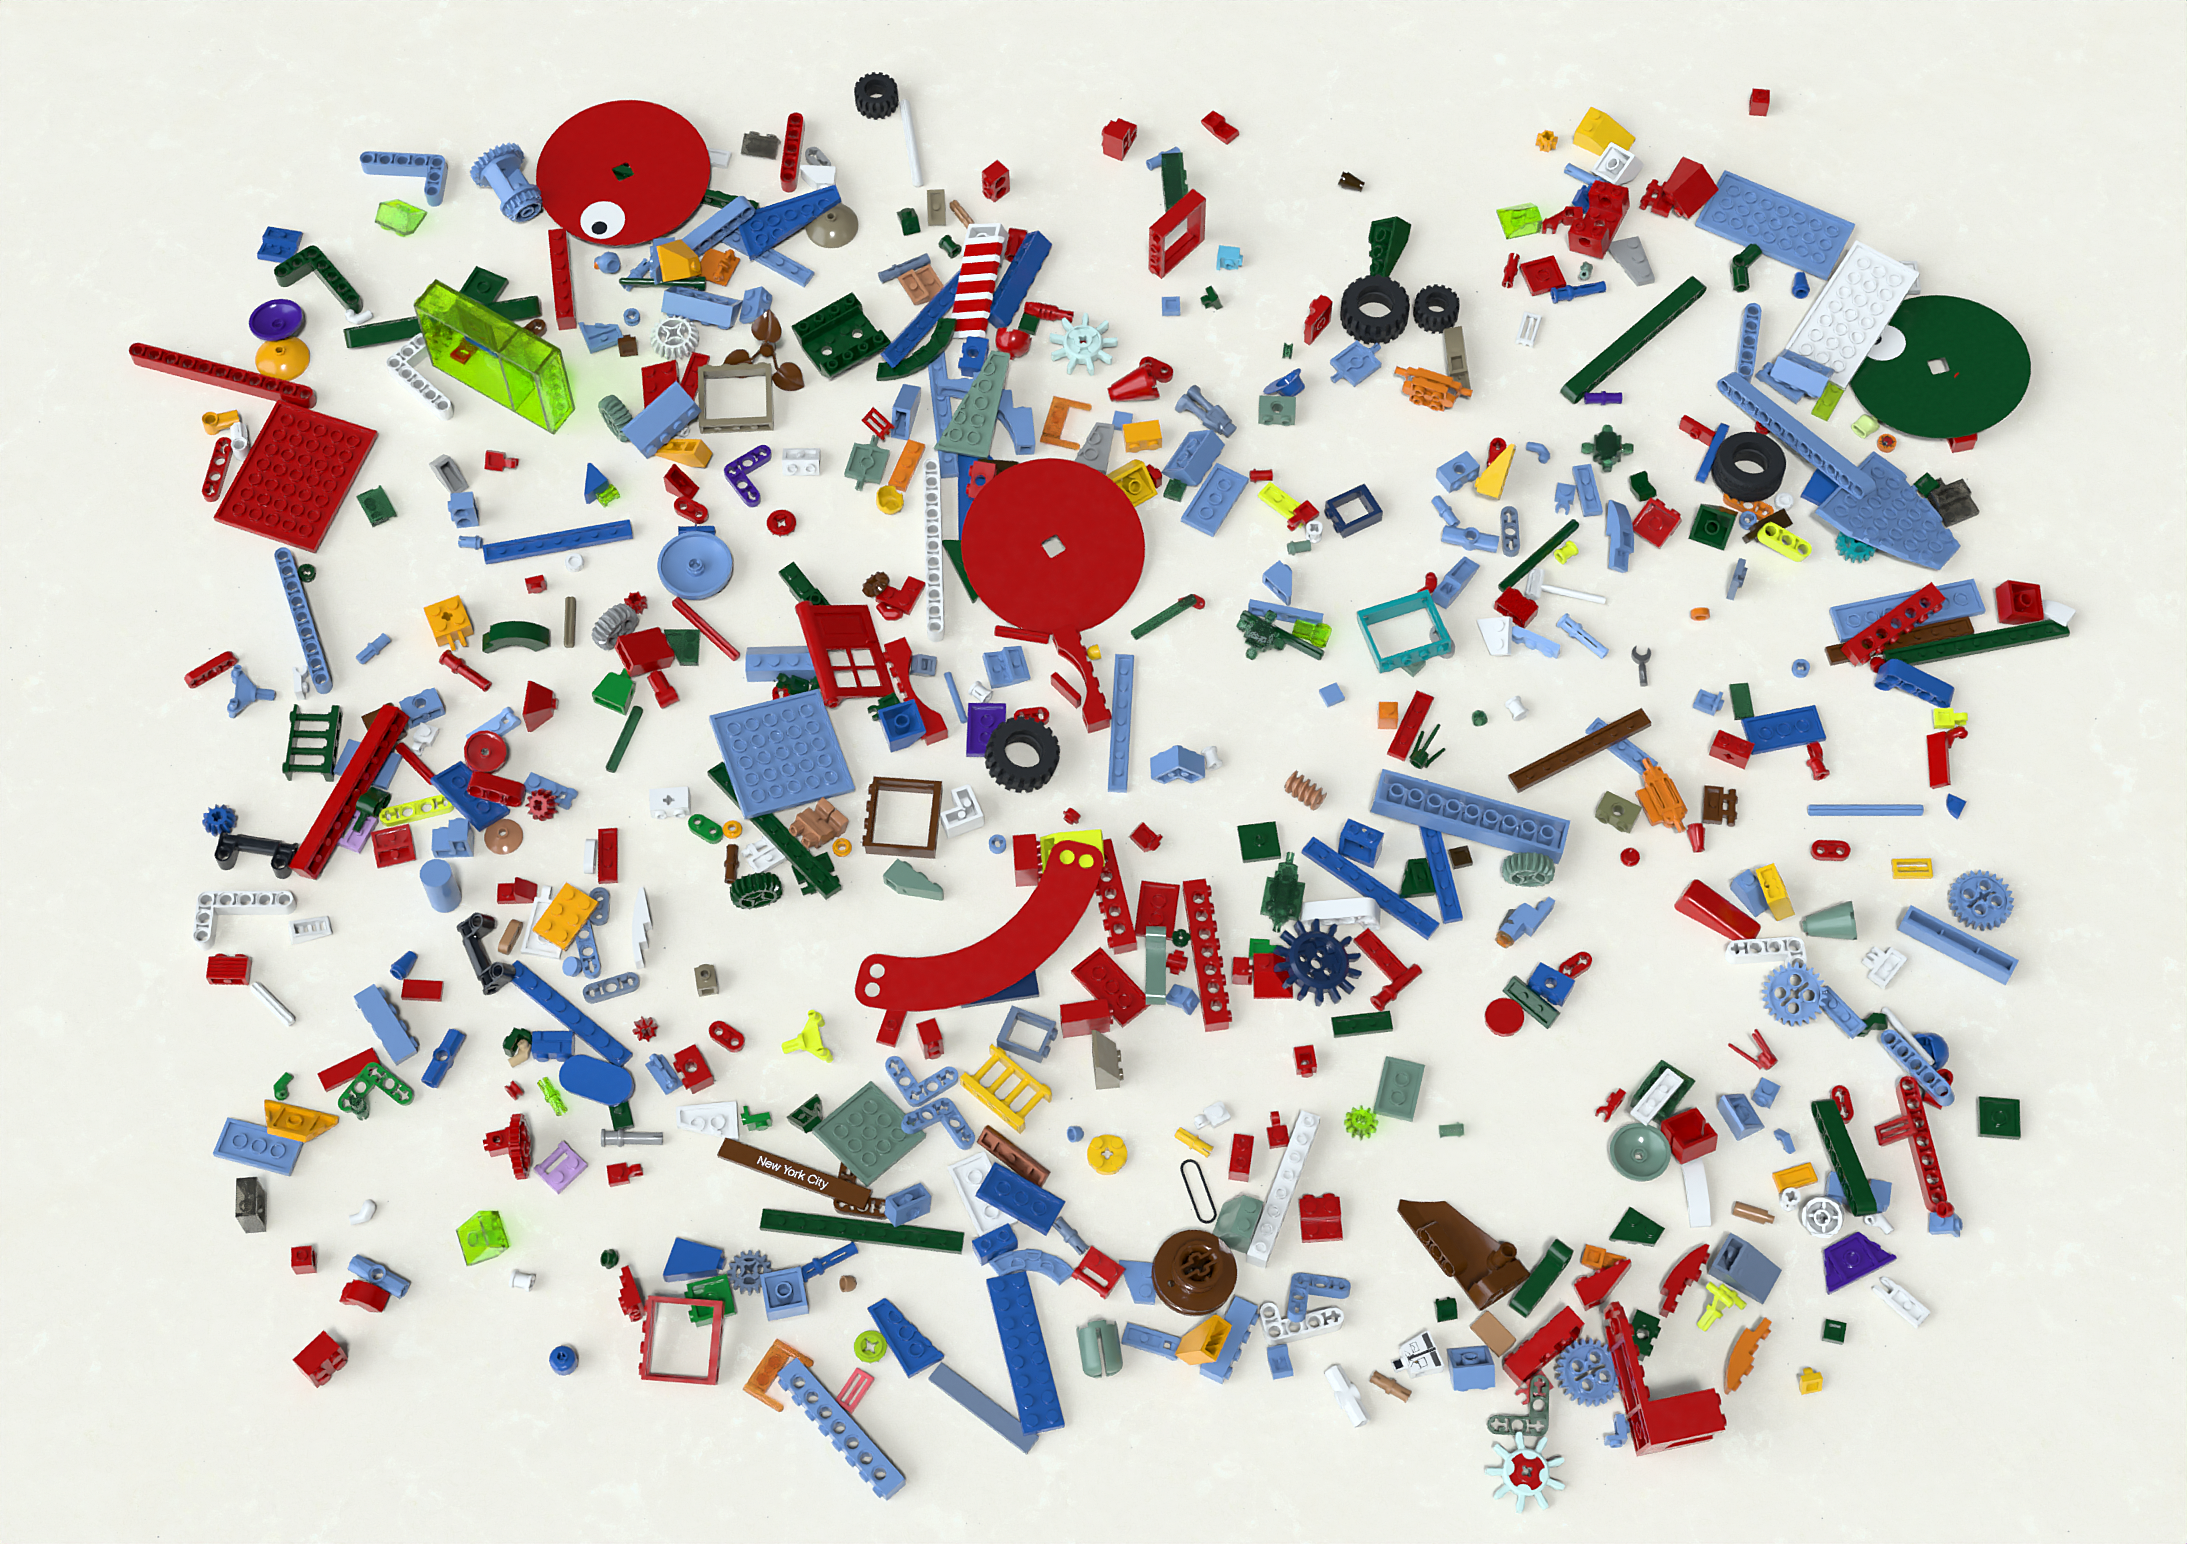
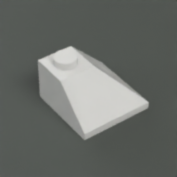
[1591,142,1644,185]

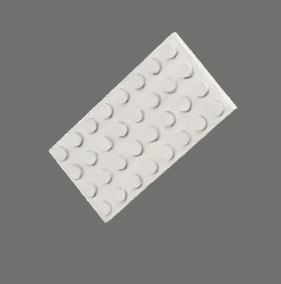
[1785,240,1920,391]

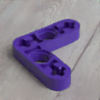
[724,445,772,507]

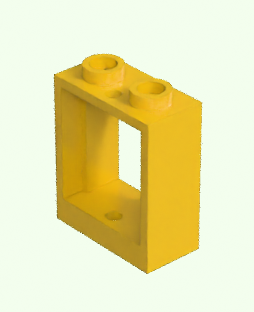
[1756,863,1795,921]

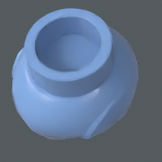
[594,251,620,273]

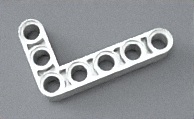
[386,333,454,421]
[193,891,297,951]

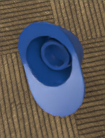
[1263,368,1305,397]

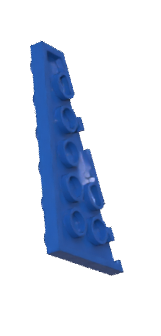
[738,184,841,261]

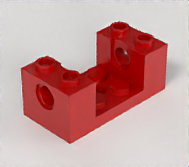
[1568,180,1630,259]

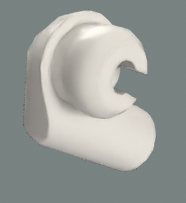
[345,309,373,324]
[349,1200,375,1225]

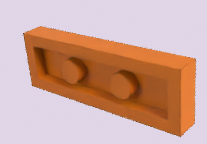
[888,439,926,492]

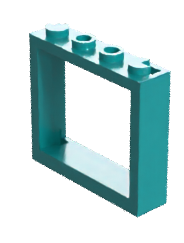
[1357,589,1451,673]

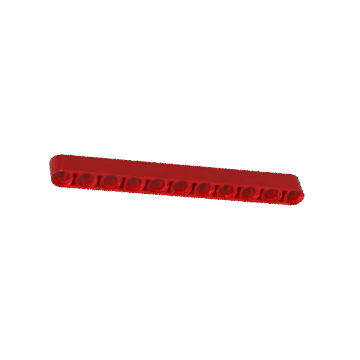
[129,343,316,409]

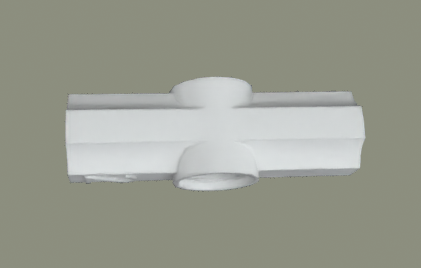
[1324,1365,1371,1428]

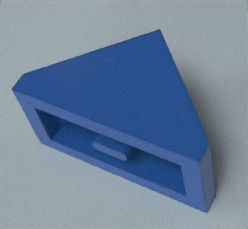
[584,463,610,504]

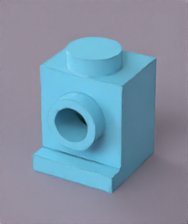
[1216,245,1243,270]

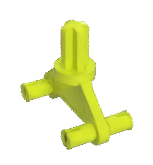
[781,1010,833,1063]
[1697,1282,1747,1332]

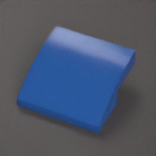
[257,226,302,263]

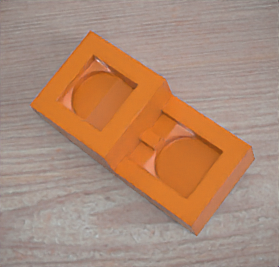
[1581,1244,1627,1271]

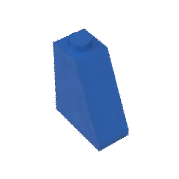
[663,1237,726,1283]

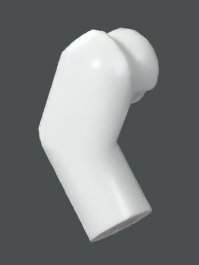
[1864,1214,1894,1235]

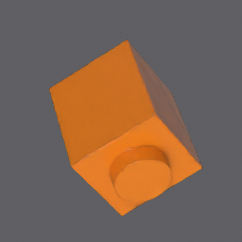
[1377,702,1398,729]

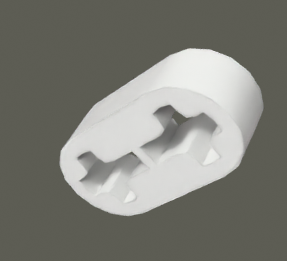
[583,839,597,874]

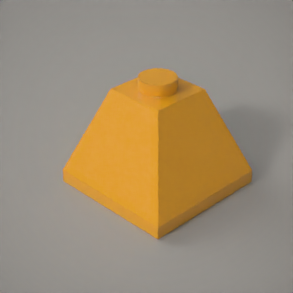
[657,239,702,282]

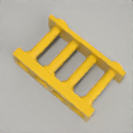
[960,1044,1052,1134]

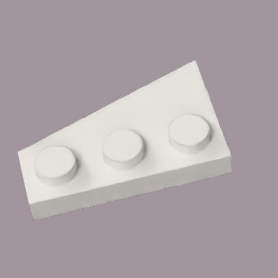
[676,1101,739,1141]

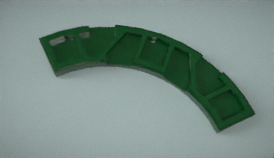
[876,318,957,381]

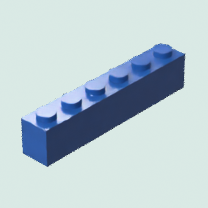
[987,230,1052,329]

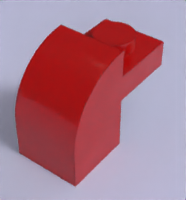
[339,1279,389,1313]

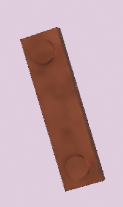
[977,1125,1051,1188]

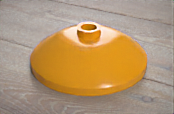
[255,335,310,381]

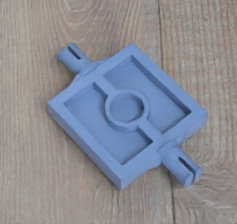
[1330,340,1382,387]

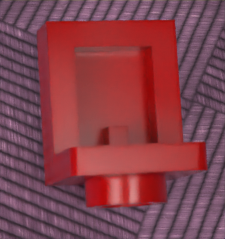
[1128,822,1163,853]

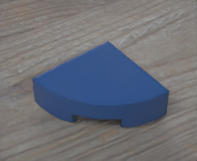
[1946,793,1967,820]

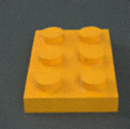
[532,882,599,951]

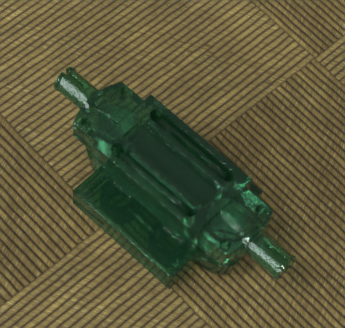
[1260,852,1306,933]

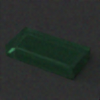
[1728,683,1754,721]

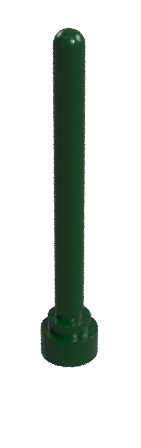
[619,276,705,291]

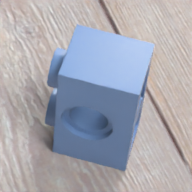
[1436,451,1480,493]
[399,687,445,729]
[884,1183,931,1227]

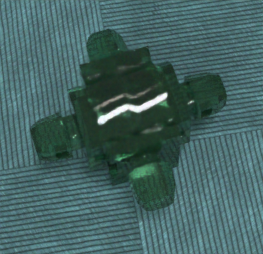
[1581,425,1634,472]
[1236,610,1286,660]

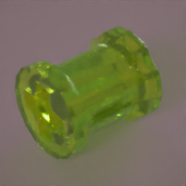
[595,484,620,508]

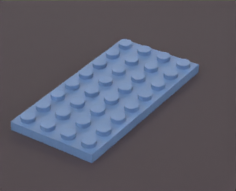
[1695,170,1855,281]

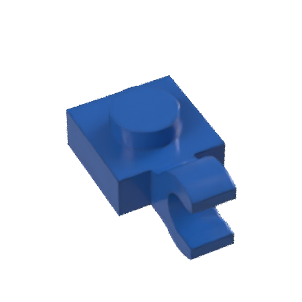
[1572,183,1593,214]

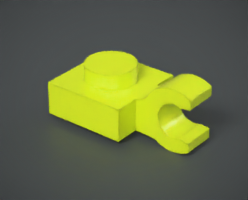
[1933,708,1968,729]

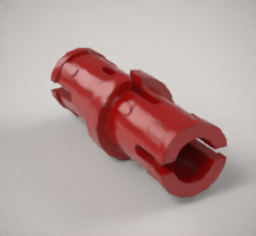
[1502,253,1520,288]

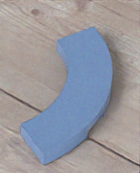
[989,1249,1074,1286]

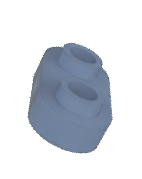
[589,887,610,926]

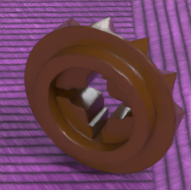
[862,572,889,597]

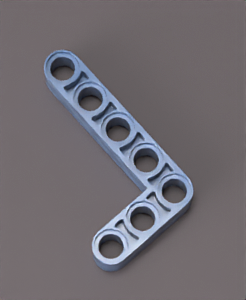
[359,151,448,207]

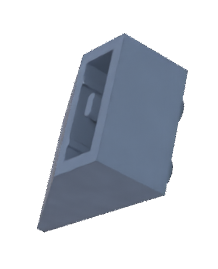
[1708,1232,1782,1304]

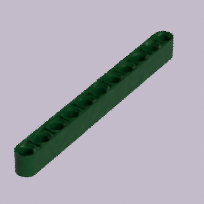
[1560,276,1707,404]
[343,296,542,348]

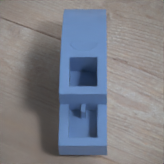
[1606,500,1634,573]

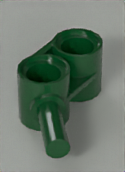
[352,786,391,833]

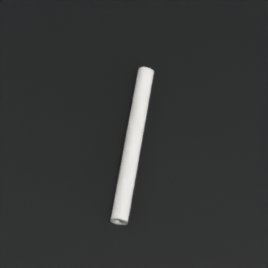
[1881,1007,1934,1066]

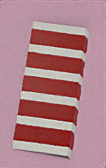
[951,236,1005,338]

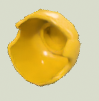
[876,485,904,515]

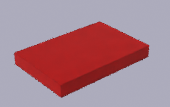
[1134,880,1180,941]

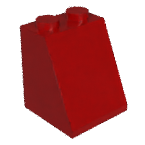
[1663,156,1719,219]

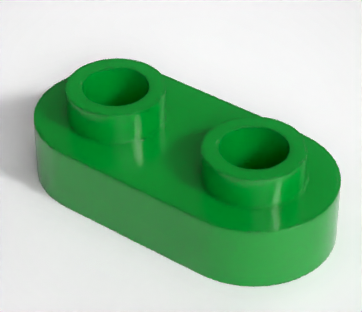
[688,814,723,844]

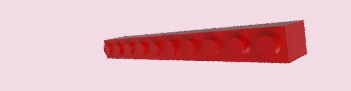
[288,704,410,880]

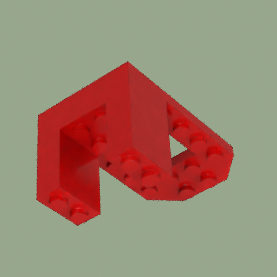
[1604,1301,1727,1457]

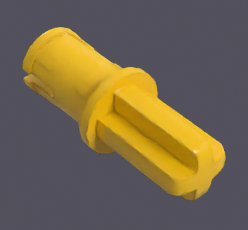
[1175,1127,1214,1158]

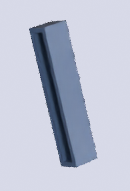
[1898,905,2019,985]

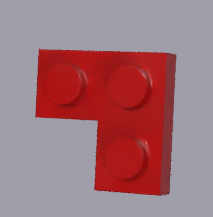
[875,576,926,615]

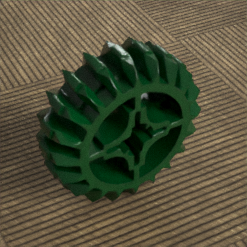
[729,872,782,910]

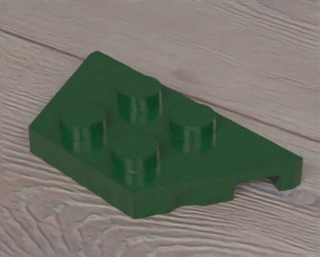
[942,540,979,604]

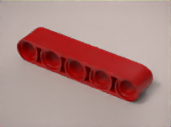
[780,112,805,193]

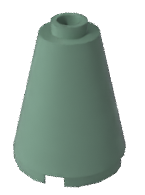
[1802,901,1857,940]

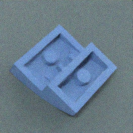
[982,646,1031,689]

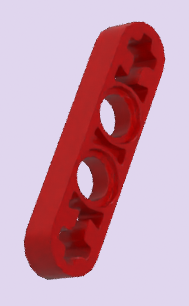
[202,437,233,502]

